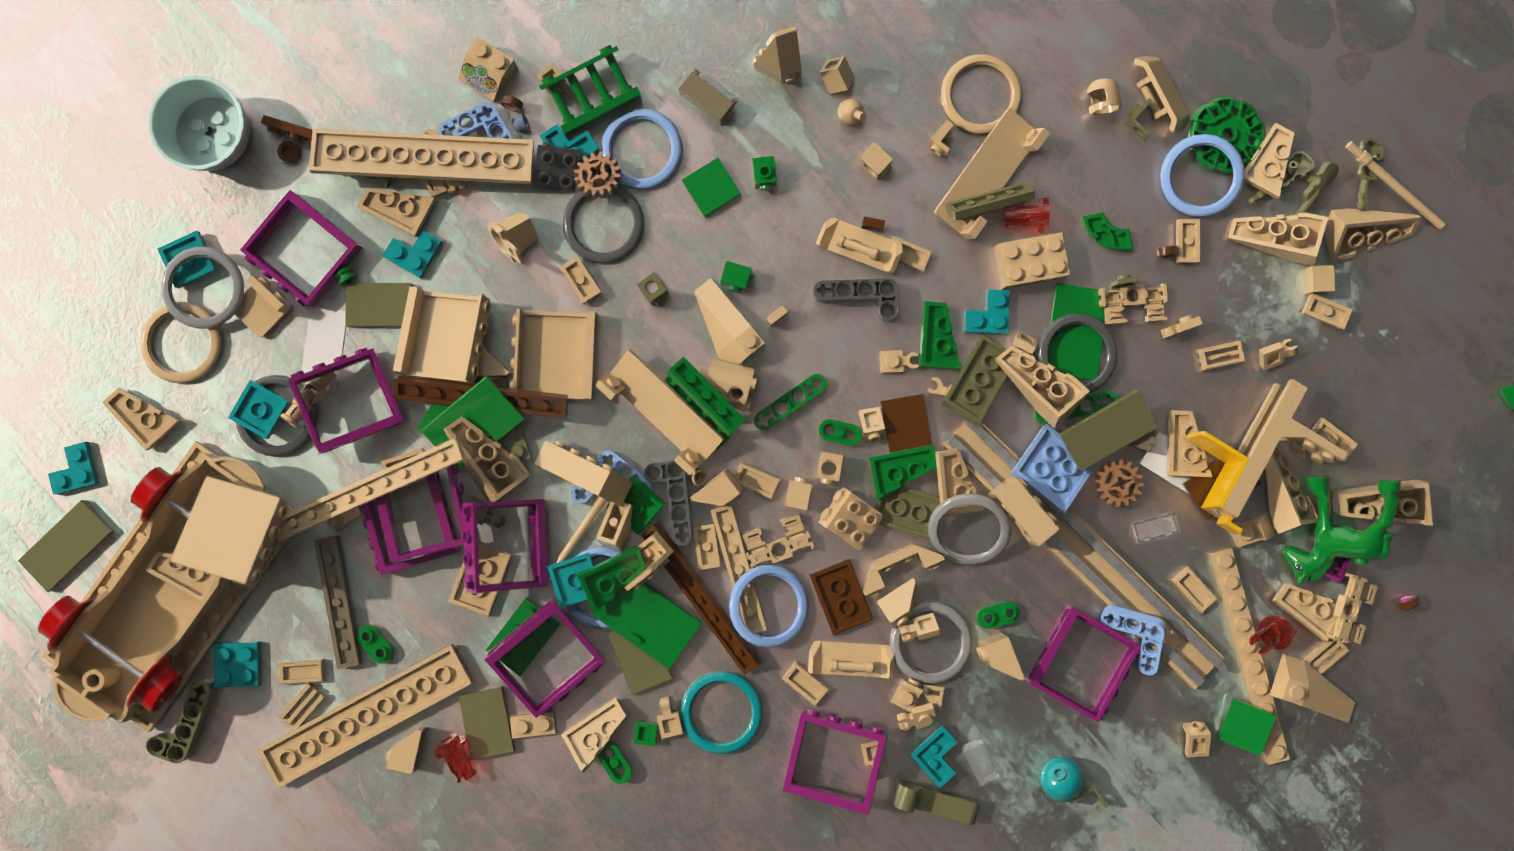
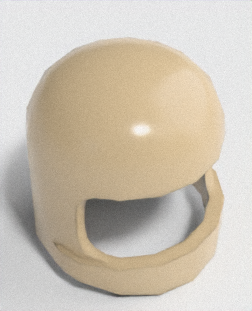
[1087,78,1121,115]

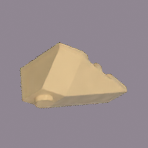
[753,26,802,83]
[1325,208,1421,261]
[1228,213,1328,266]
[694,278,765,365]
[995,346,1090,429]
[444,417,531,502]
[1265,444,1318,534]
[1270,654,1355,723]

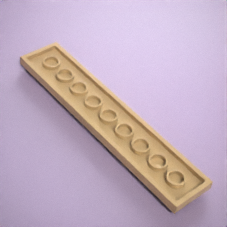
[309,129,534,184]
[258,644,473,788]

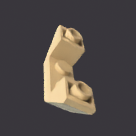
[862,544,945,597]

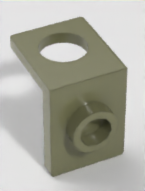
[1125,98,1152,141]
[637,273,669,306]
[1110,275,1139,308]
[1069,780,1108,808]

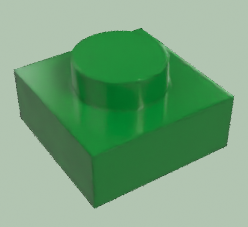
[633,720,658,747]

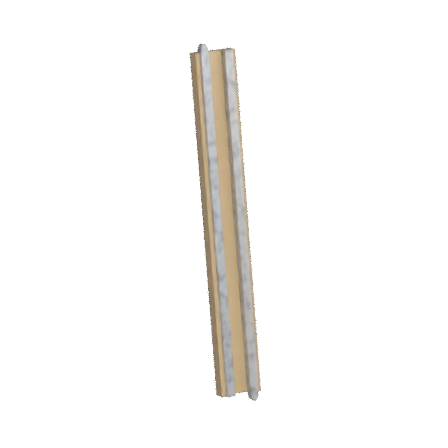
[942,420,1227,689]

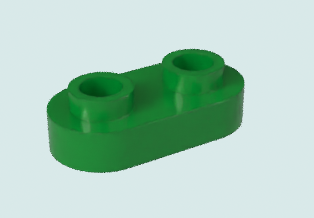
[818,419,862,446]
[976,601,1020,629]
[356,624,394,664]
[598,742,632,784]

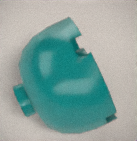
[1040,756,1085,803]

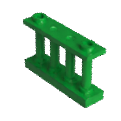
[539,44,641,133]
[664,356,746,449]

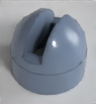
[512,113,530,133]

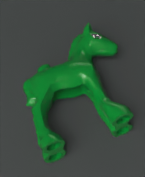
[1282,475,1401,585]

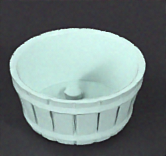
[148,75,250,171]

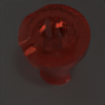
[1005,198,1050,233]
[1249,615,1297,654]
[434,733,477,783]

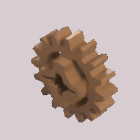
[574,152,622,199]
[1094,460,1144,507]

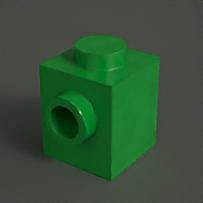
[752,156,777,191]
[720,261,754,293]

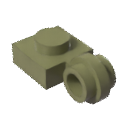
[468,496,505,529]

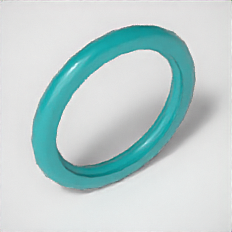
[680,671,763,754]

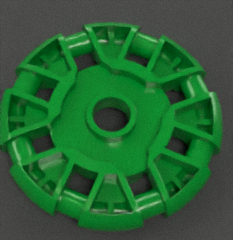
[1188,97,1266,174]

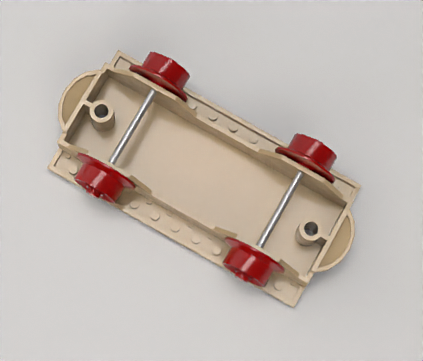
[37,441,295,732]

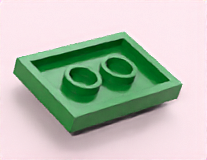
[486,597,561,676]

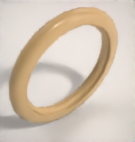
[941,54,1022,134]
[140,302,222,383]

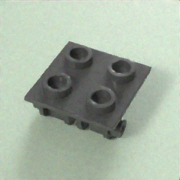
[532,142,581,192]

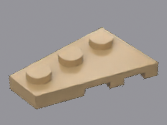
[1244,123,1295,199]
[357,188,436,237]
[102,388,181,450]
[1167,410,1212,477]
[935,449,984,517]
[145,551,216,601]
[1272,583,1350,641]
[561,698,629,773]

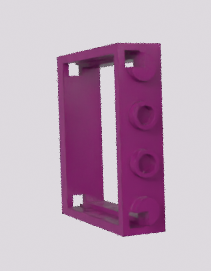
[240,190,362,307]
[288,347,404,455]
[376,463,464,562]
[359,472,461,575]
[461,499,549,593]
[484,598,604,718]
[1025,605,1141,723]
[782,709,888,815]

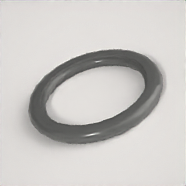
[562,185,644,263]
[1037,313,1118,393]
[236,375,317,457]

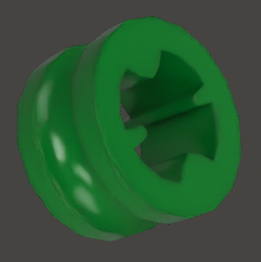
[334,266,357,286]

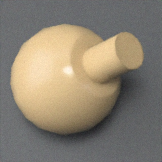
[838,99,867,125]

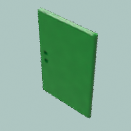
[1048,283,1107,380]
[420,376,525,472]
[594,583,702,669]

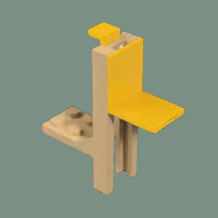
[1186,379,1347,534]

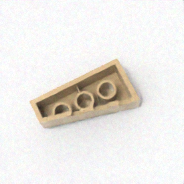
[534,440,633,506]
[1331,479,1433,526]

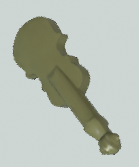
[1356,138,1386,210]
[1248,150,1315,206]
[1292,161,1339,215]

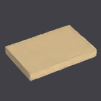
[448,542,513,617]

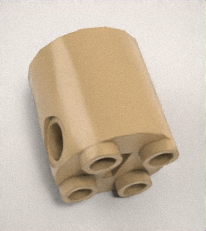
[700,358,759,411]

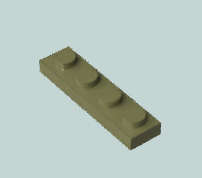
[946,182,1035,220]
[492,376,532,462]

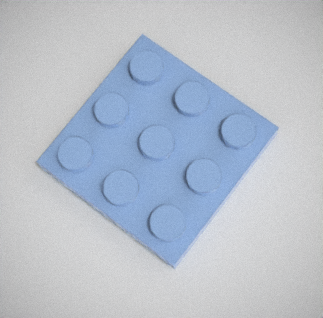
[1010,423,1097,515]

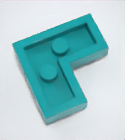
[539,124,599,162]
[382,230,443,279]
[964,289,1010,334]
[48,442,99,495]
[910,725,958,788]

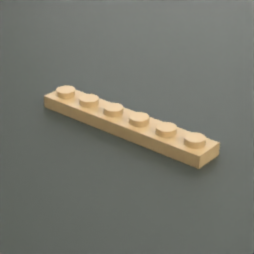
[710,504,767,634]

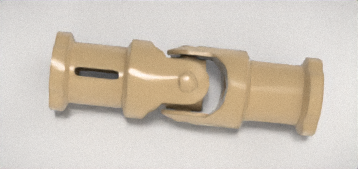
[280,372,337,428]

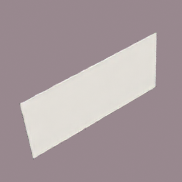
[302,306,346,391]
[1140,432,1210,493]

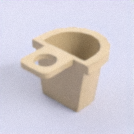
[487,211,539,264]

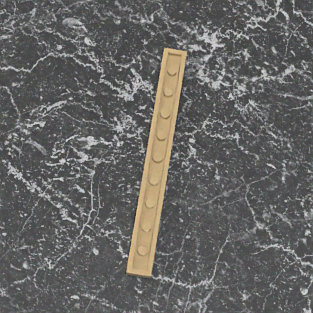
[277,438,467,541]
[1209,547,1290,765]

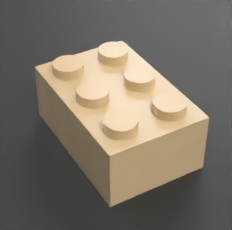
[994,232,1070,290]
[988,477,1059,547]

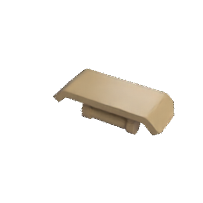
[1134,56,1190,133]
[816,217,903,274]
[808,641,894,679]

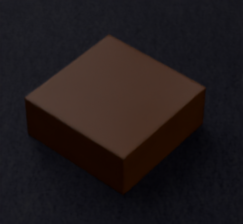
[861,216,885,233]

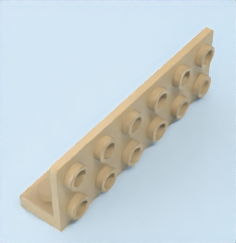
[934,108,1050,239]
[595,349,724,475]

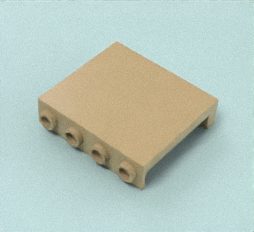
[393,287,491,384]
[510,309,597,400]
[170,476,288,589]

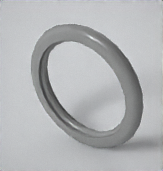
[161,247,244,329]
[928,494,1012,565]
[890,601,972,684]

